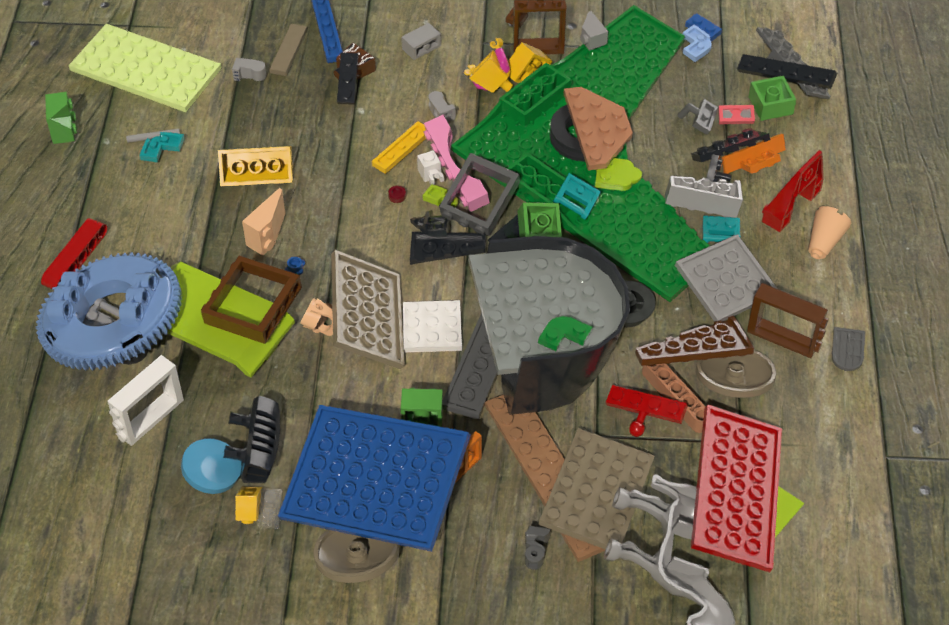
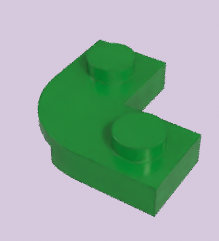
[538,316,593,351]

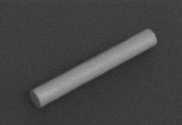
[126,129,180,143]

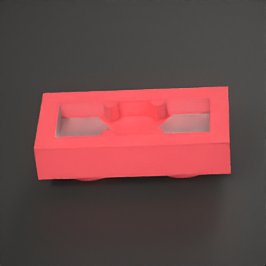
[718,105,755,124]

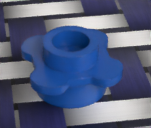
[285,257,305,275]

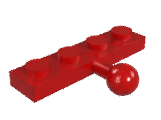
[606,385,688,437]

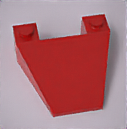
[762,150,824,232]

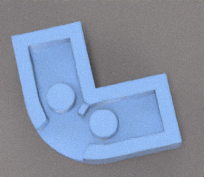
[683,25,711,62]

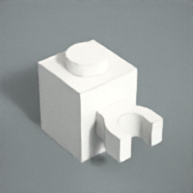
[417,150,444,184]

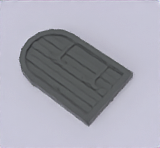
[831,327,865,371]

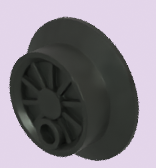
[624,281,655,327]

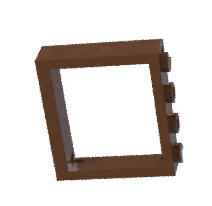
[201,256,302,344]

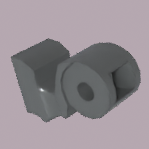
[525,526,551,570]

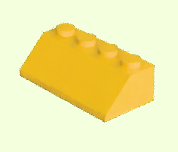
[218,146,293,186]

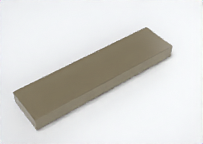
[270,24,307,76]

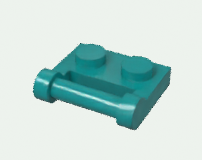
[553,173,601,220]
[702,215,741,243]

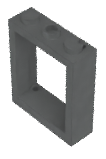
[439,153,520,236]

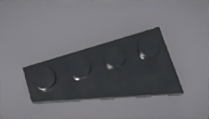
[691,128,771,162]
[410,232,486,265]

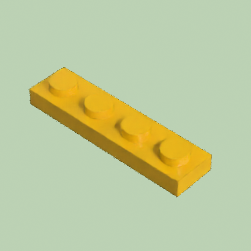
[372,121,426,174]

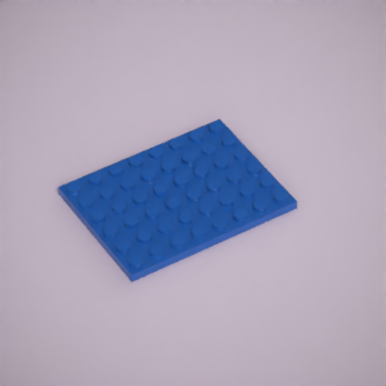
[278,405,471,552]

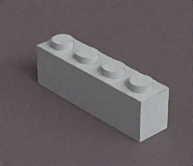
[665,176,743,218]

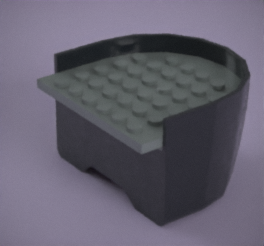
[468,236,630,415]

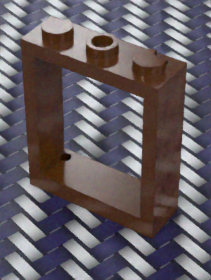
[513,0,566,55]
[747,283,829,359]

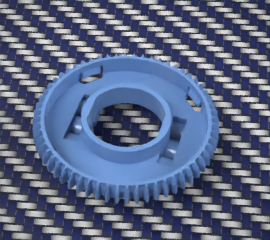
[36,252,182,371]

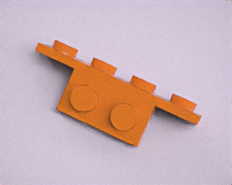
[722,133,786,174]

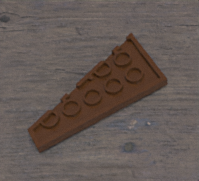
[635,315,754,366]

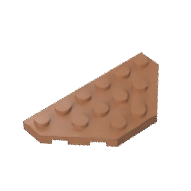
[564,87,633,170]

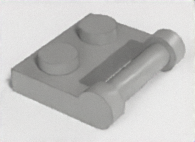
[83,298,120,326]

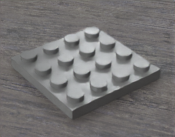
[675,234,777,322]

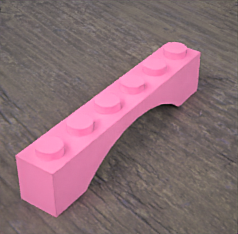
[423,115,490,212]

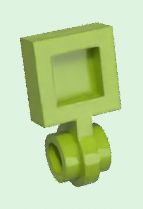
[422,184,458,208]

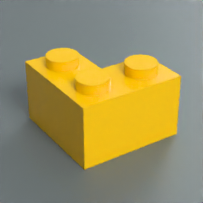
[508,42,553,83]

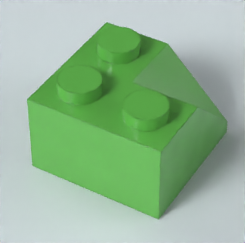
[748,76,796,121]
[45,92,77,144]
[518,203,562,237]
[401,388,443,427]

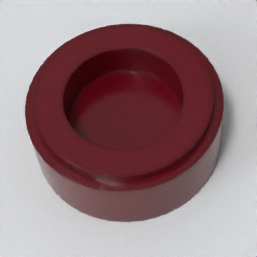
[388,185,406,203]

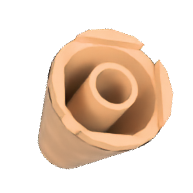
[808,206,851,259]

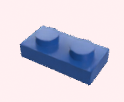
[685,13,722,42]

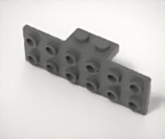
[756,27,831,99]

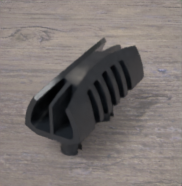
[223,396,280,483]

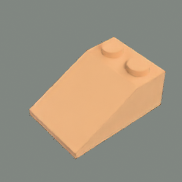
[242,188,285,256]

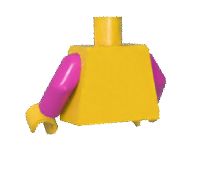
[464,38,513,93]

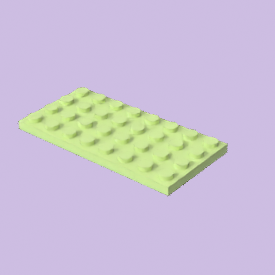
[69,24,222,112]

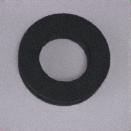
[550,105,585,162]

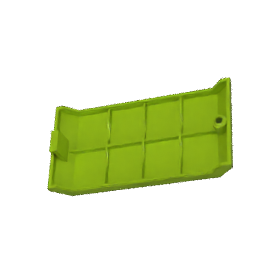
[167,262,295,377]

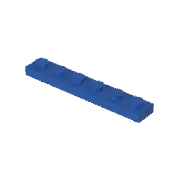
[311,0,342,63]

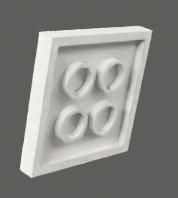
[403,300,462,353]

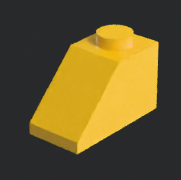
[236,487,262,524]

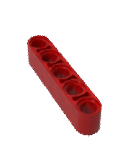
[41,218,107,289]

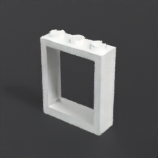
[108,355,184,446]

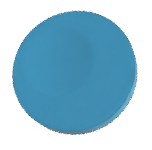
[181,439,242,494]

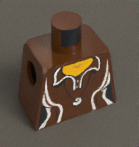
[334,43,376,80]

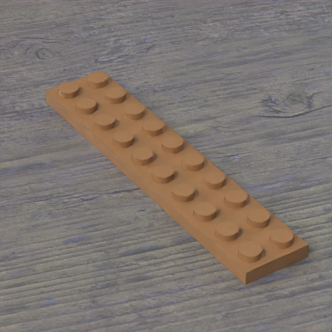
[485,394,605,562]

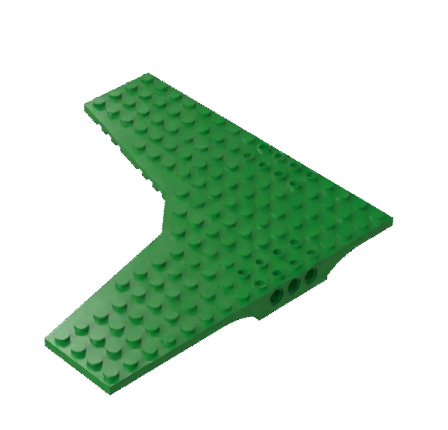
[451,5,710,302]

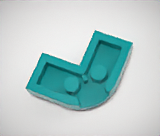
[139,132,184,162]

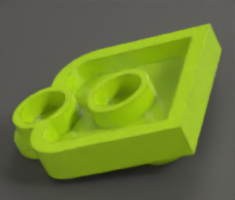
[595,158,642,191]

